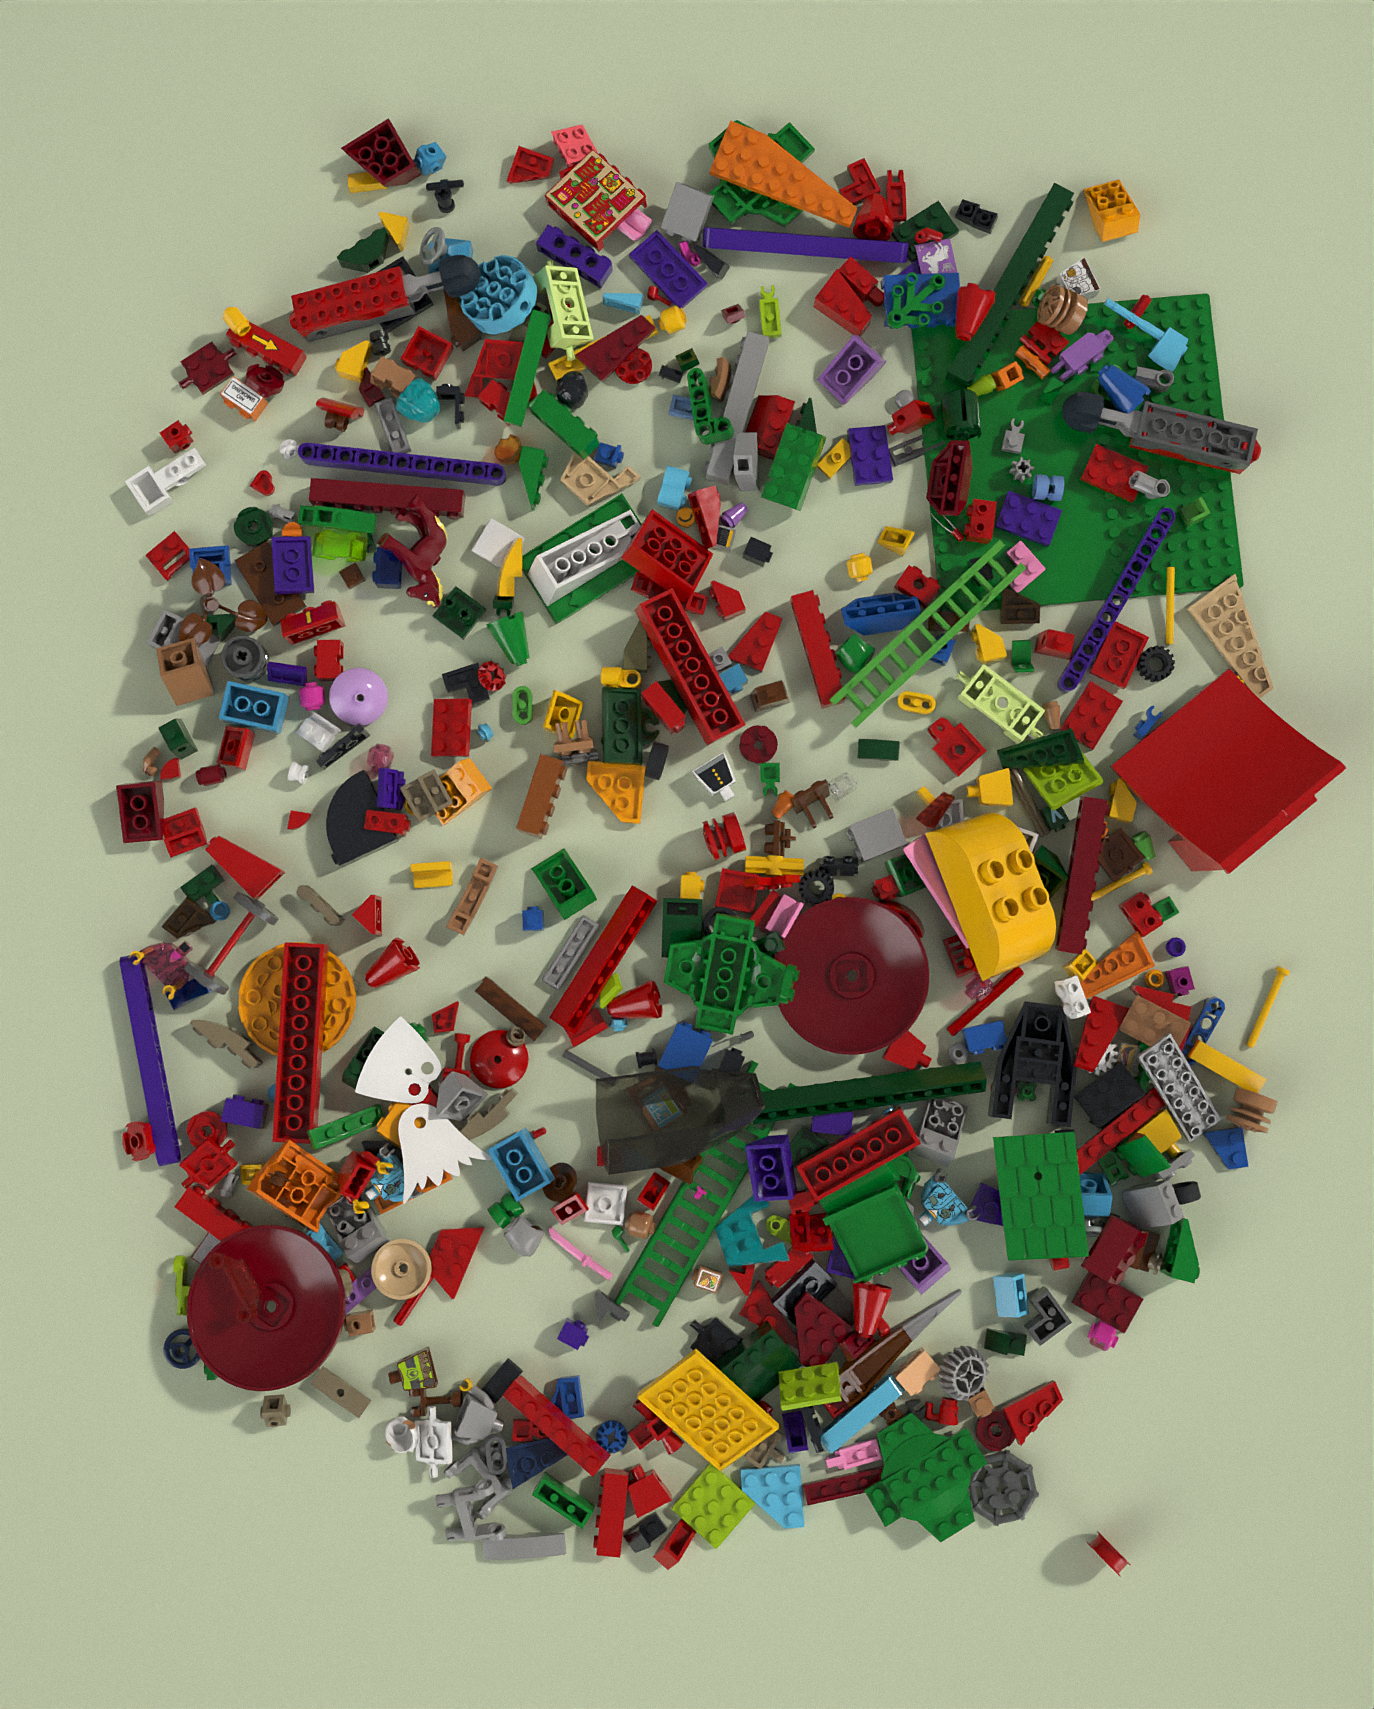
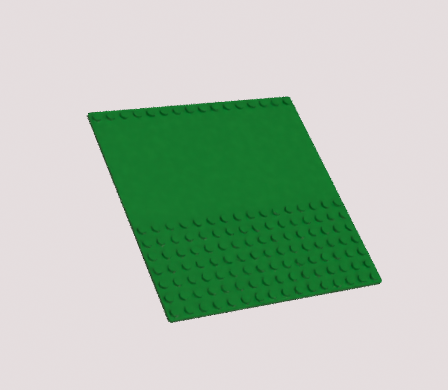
[911,293,1244,612]

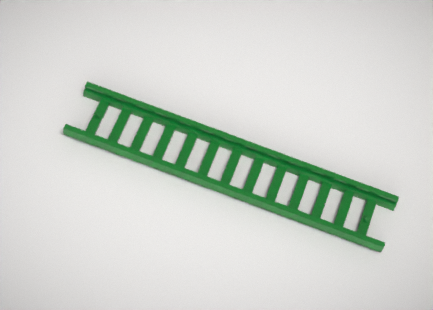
[614,1060,796,1327]

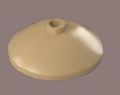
[371,1239,432,1300]

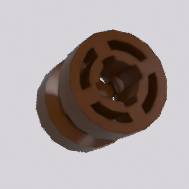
[324,412,349,432]

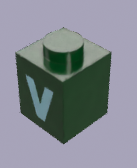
[1039,806,1070,833]

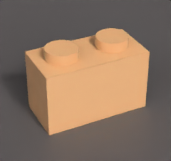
[893,1347,941,1396]

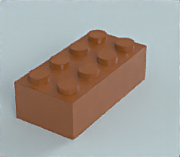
[516,754,567,839]

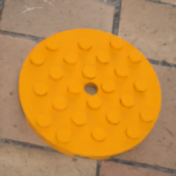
[238,942,356,1056]

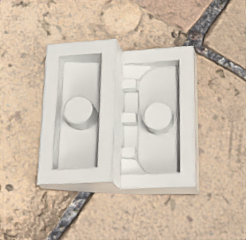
[471,518,525,568]

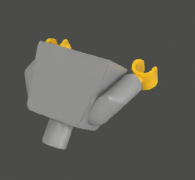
[451,1378,504,1445]

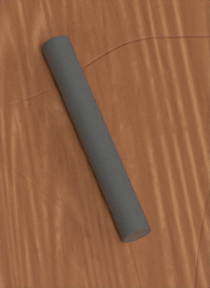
[562,1050,617,1085]

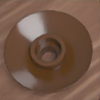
[543,1163,577,1202]

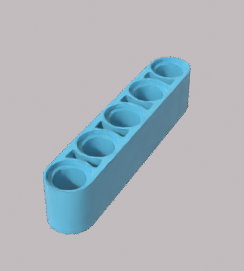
[819,1374,904,1453]

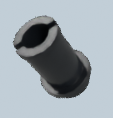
[659,364,684,384]

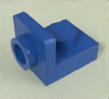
[594,442,624,468]

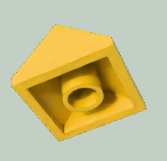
[543,690,584,739]

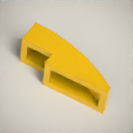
[496,538,522,596]

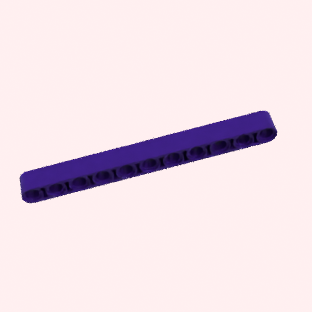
[702,227,908,263]
[298,443,506,486]
[1057,508,1175,693]
[119,955,181,1166]

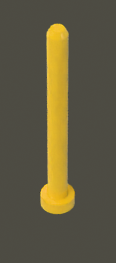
[1091,862,1153,901]
[1247,966,1290,1048]

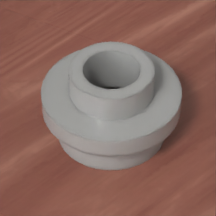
[948,1044,968,1063]

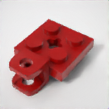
[928,717,987,777]

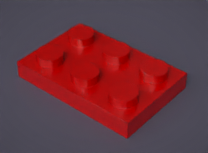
[1080,444,1149,503]
[1089,621,1149,690]
[1059,681,1123,750]
[431,698,472,757]

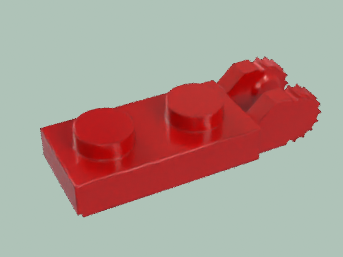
[886,170,907,222]

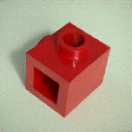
[159,420,194,454]
[871,874,900,902]

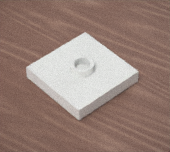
[584,1181,627,1225]

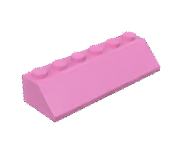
[903,834,969,949]

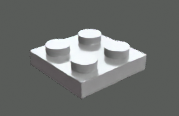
[1152,1149,1195,1180]

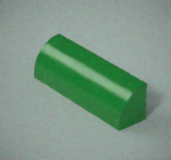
[819,1161,901,1213]

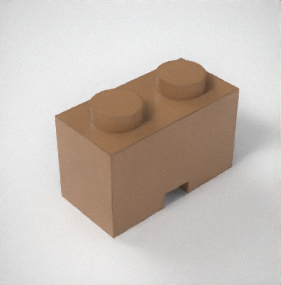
[370,357,416,398]

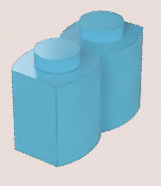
[657,466,692,511]

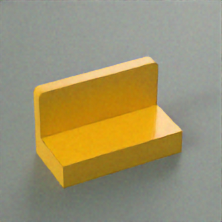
[411,861,453,888]

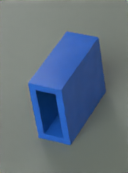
[658,1021,713,1082]

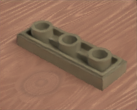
[311,1366,371,1418]

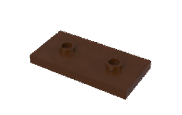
[234,541,307,626]

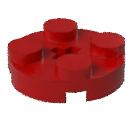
[187,1111,228,1148]
[122,1121,156,1161]

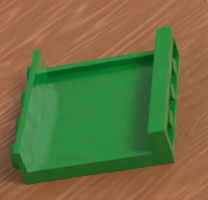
[823,1183,929,1284]

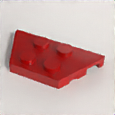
[429,1226,485,1299]

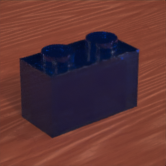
[372,546,402,589]

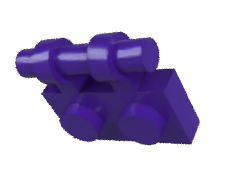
[377,768,406,810]

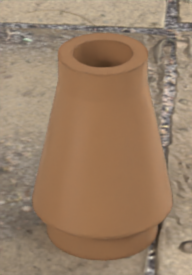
[1042,701,1061,730]

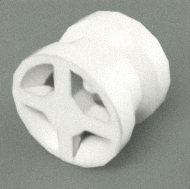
[288,762,309,784]

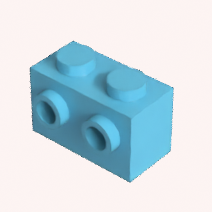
[993,1273,1029,1318]

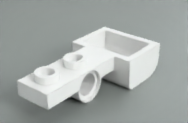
[125,448,206,515]

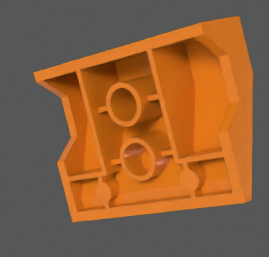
[247,1139,341,1233]

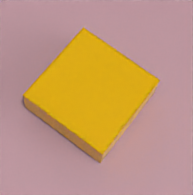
[916,786,936,807]

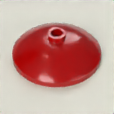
[470,1030,529,1089]

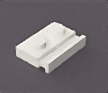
[296,710,341,753]

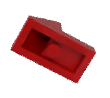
[729,1263,755,1296]

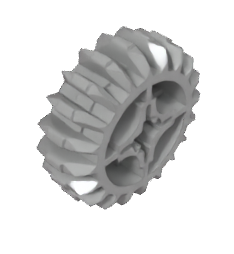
[938,1345,990,1401]

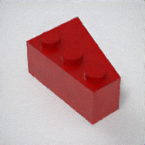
[813,269,872,336]

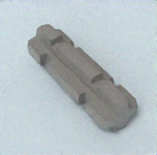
[561,750,599,765]

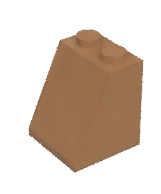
[156,638,214,706]

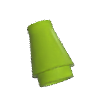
[966,374,996,396]

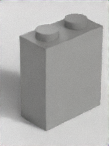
[661,182,714,243]
[847,808,907,863]
[1122,1179,1184,1229]

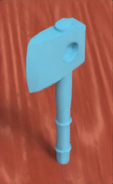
[1104,298,1188,372]

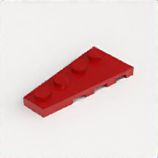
[1074,996,1130,1073]

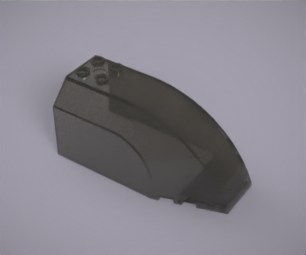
[596,1066,765,1175]

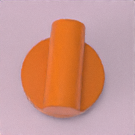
[282,522,303,537]

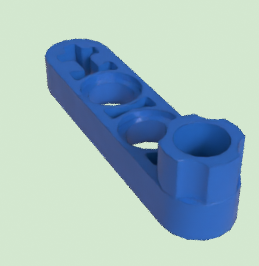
[1182,996,1225,1066]

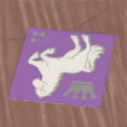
[915,238,958,274]

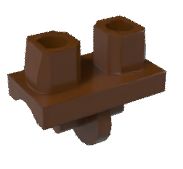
[764,820,796,857]

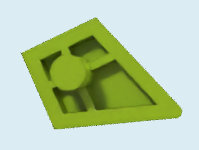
[599,972,623,1009]

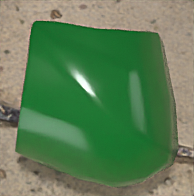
[836,634,875,674]

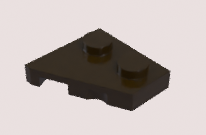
[1000,588,1040,624]
[162,896,217,939]

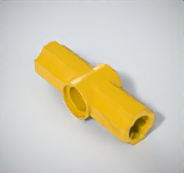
[745,855,804,876]

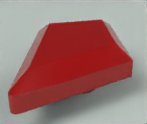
[432,1001,459,1033]

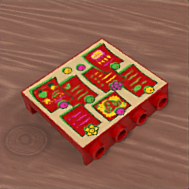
[545,150,647,252]

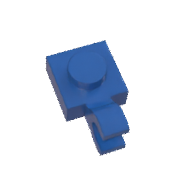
[1133,706,1163,740]

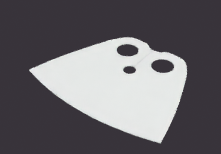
[355,1016,441,1103]

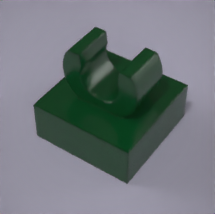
[493,595,514,616]

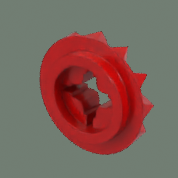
[478,661,507,691]

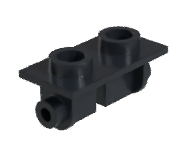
[819,856,859,876]

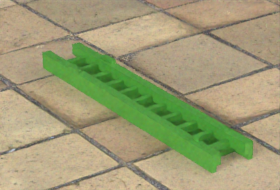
[829,540,1026,729]

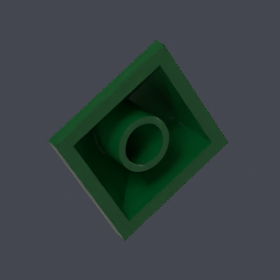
[1033,845,1069,900]

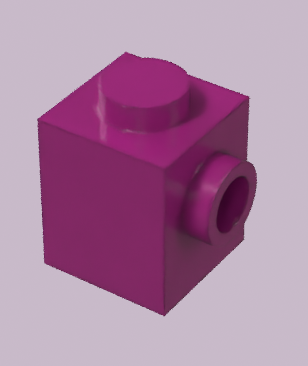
[1165,966,1195,997]

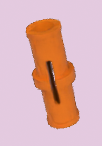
[1015,345,1051,380]

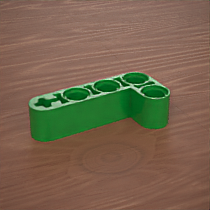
[687,368,734,445]

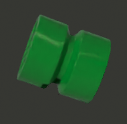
[487,1191,525,1229]

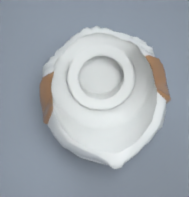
[385,1416,418,1453]

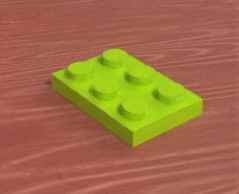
[779,1362,842,1411]

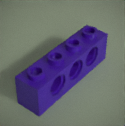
[536,224,613,289]

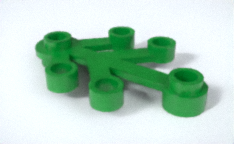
[887,273,945,329]

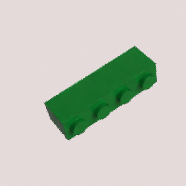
[528,389,600,460]

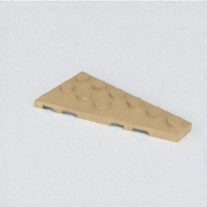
[1187,574,1274,699]

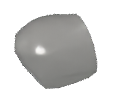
[504,1215,545,1257]

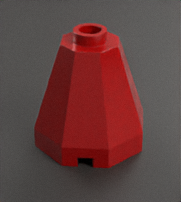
[853,193,893,241]

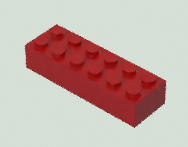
[796,1106,921,1202]

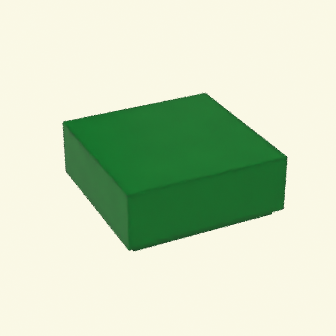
[1152,896,1179,922]

